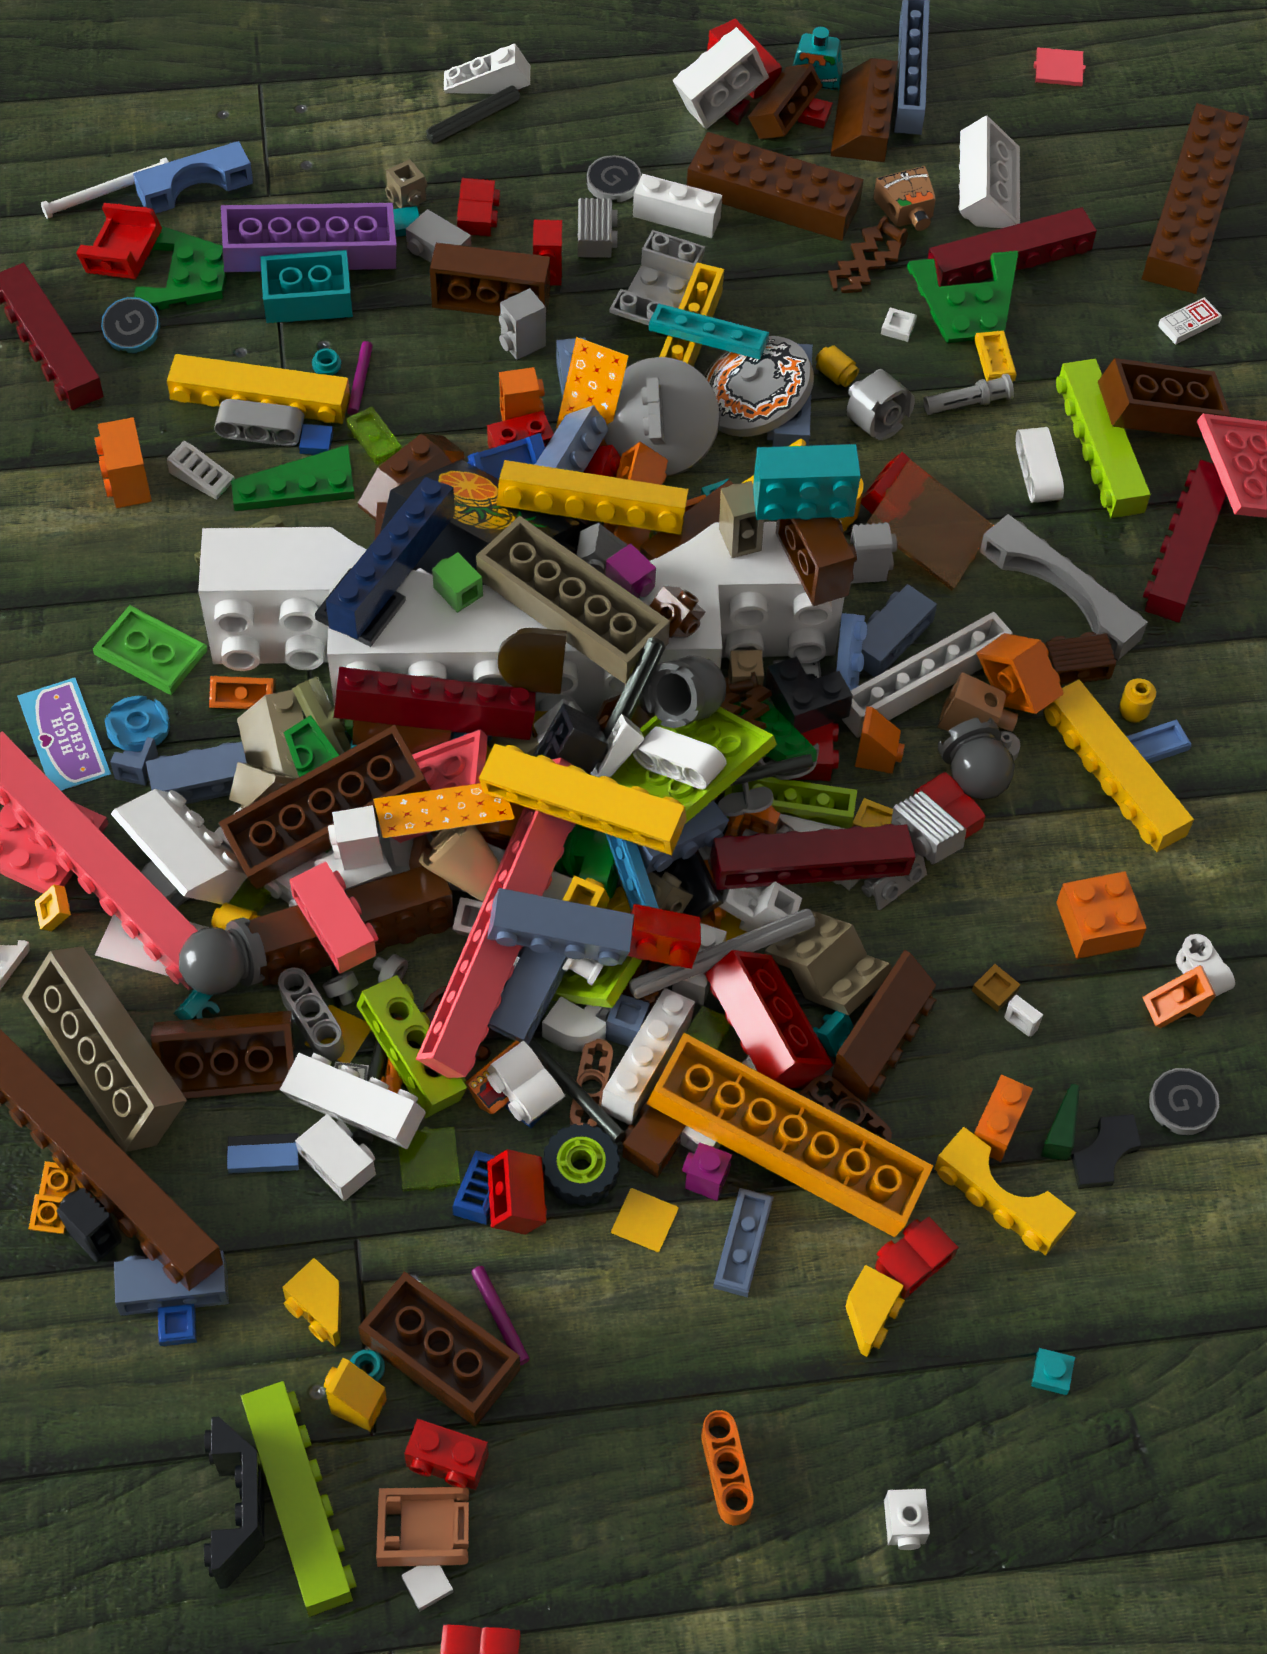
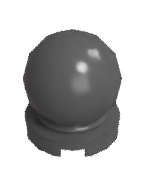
[643,656,726,729]
[938,718,1015,800]
[179,917,267,995]

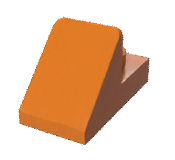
[1142,965,1216,1028]

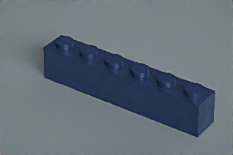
[326,477,455,639]

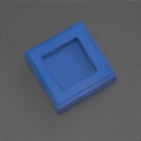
[299,424,333,455]
[158,1304,197,1346]

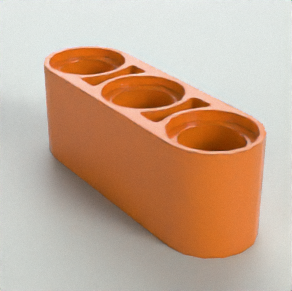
[701,1410,754,1526]

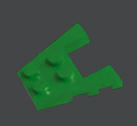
[134,226,228,310]
[907,251,1018,343]

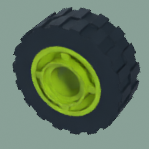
[543,1123,620,1206]

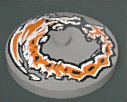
[704,336,814,437]

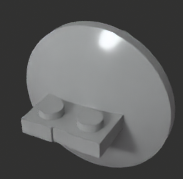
[604,357,720,477]

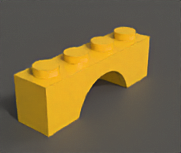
[934,1127,1076,1256]

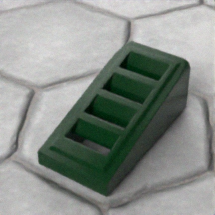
[1041,1084,1080,1161]

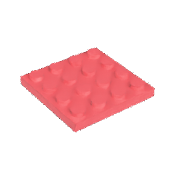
[1197,413,1267,518]

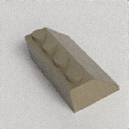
[237,690,304,778]

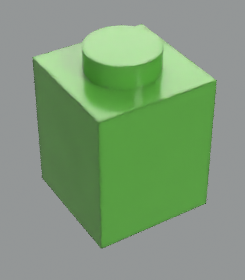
[432,552,483,613]

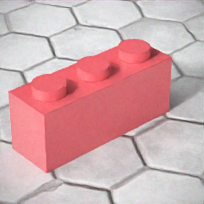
[289,862,378,974]

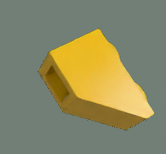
[282,1258,342,1347]
[845,1265,905,1357]
[324,1358,387,1432]

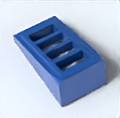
[453,1151,495,1225]

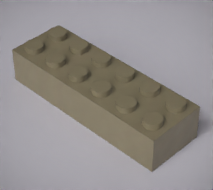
[476,516,670,684]
[22,946,187,1152]

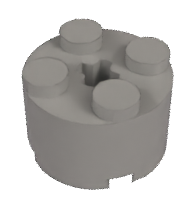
[847,369,915,440]

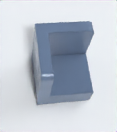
[110,737,158,786]
[606,994,650,1047]

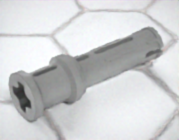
[923,373,1014,415]

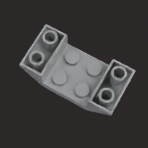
[610,230,705,325]

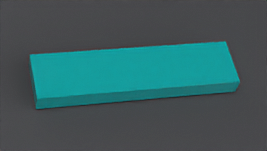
[649,303,769,360]

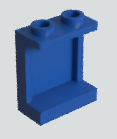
[467,433,545,479]

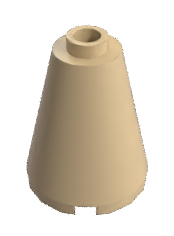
[419,825,500,902]

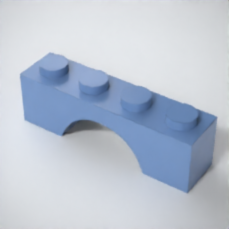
[133,141,253,214]

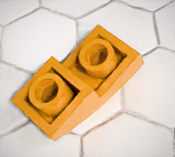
[28,1161,79,1235]

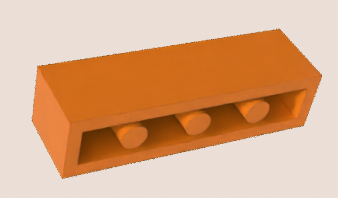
[603,442,668,552]

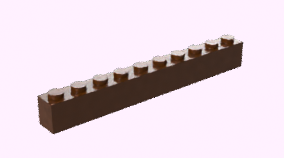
[0,1029,223,1291]

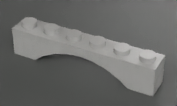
[980,514,1148,660]

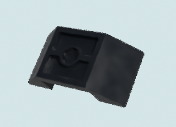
[204,1416,265,1589]

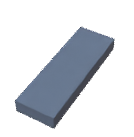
[713,1188,774,1298]

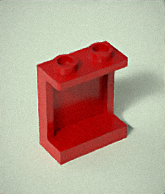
[76,203,162,279]

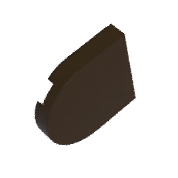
[498,628,567,695]

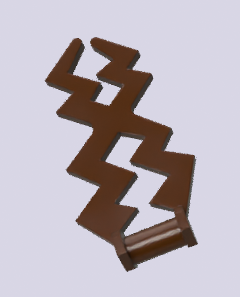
[828,216,908,293]
[720,672,772,730]

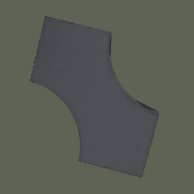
[1071,1114,1141,1189]

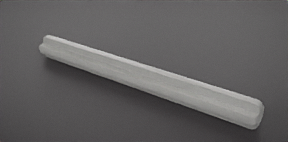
[629,909,815,999]

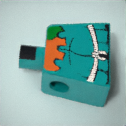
[792,27,843,91]

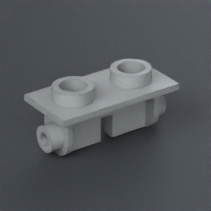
[861,852,927,910]

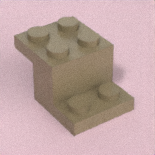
[765,910,892,1015]

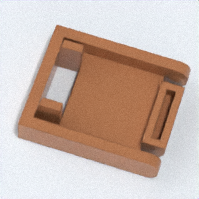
[376,1487,469,1567]

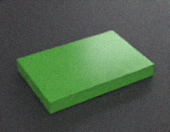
[93,605,207,695]

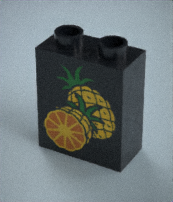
[380,460,580,585]

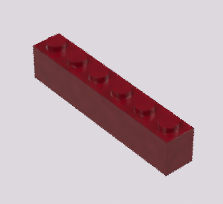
[927,207,1097,287]
[0,262,104,410]
[1143,459,1226,623]
[333,667,536,740]
[709,824,916,890]

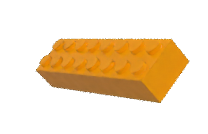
[646,1033,933,1237]

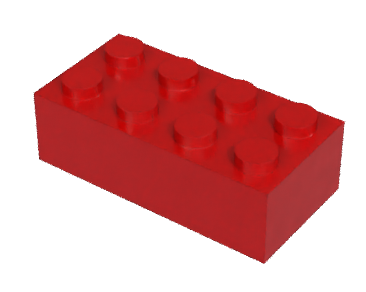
[705,950,834,1089]

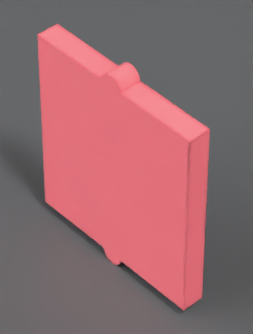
[1033,47,1086,86]

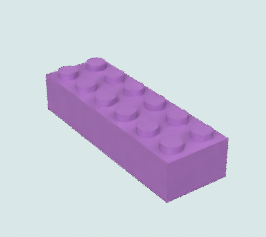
[221,203,396,272]

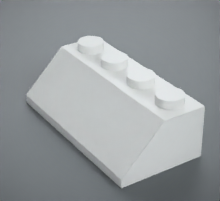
[958,115,1020,228]
[111,789,247,905]

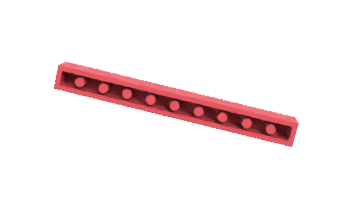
[0,731,198,990]
[416,757,576,1078]

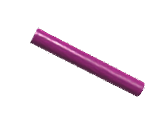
[347,341,373,416]
[471,1266,530,1366]

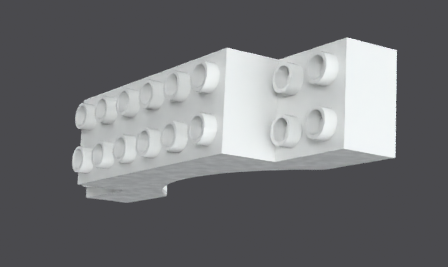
[198,522,844,723]

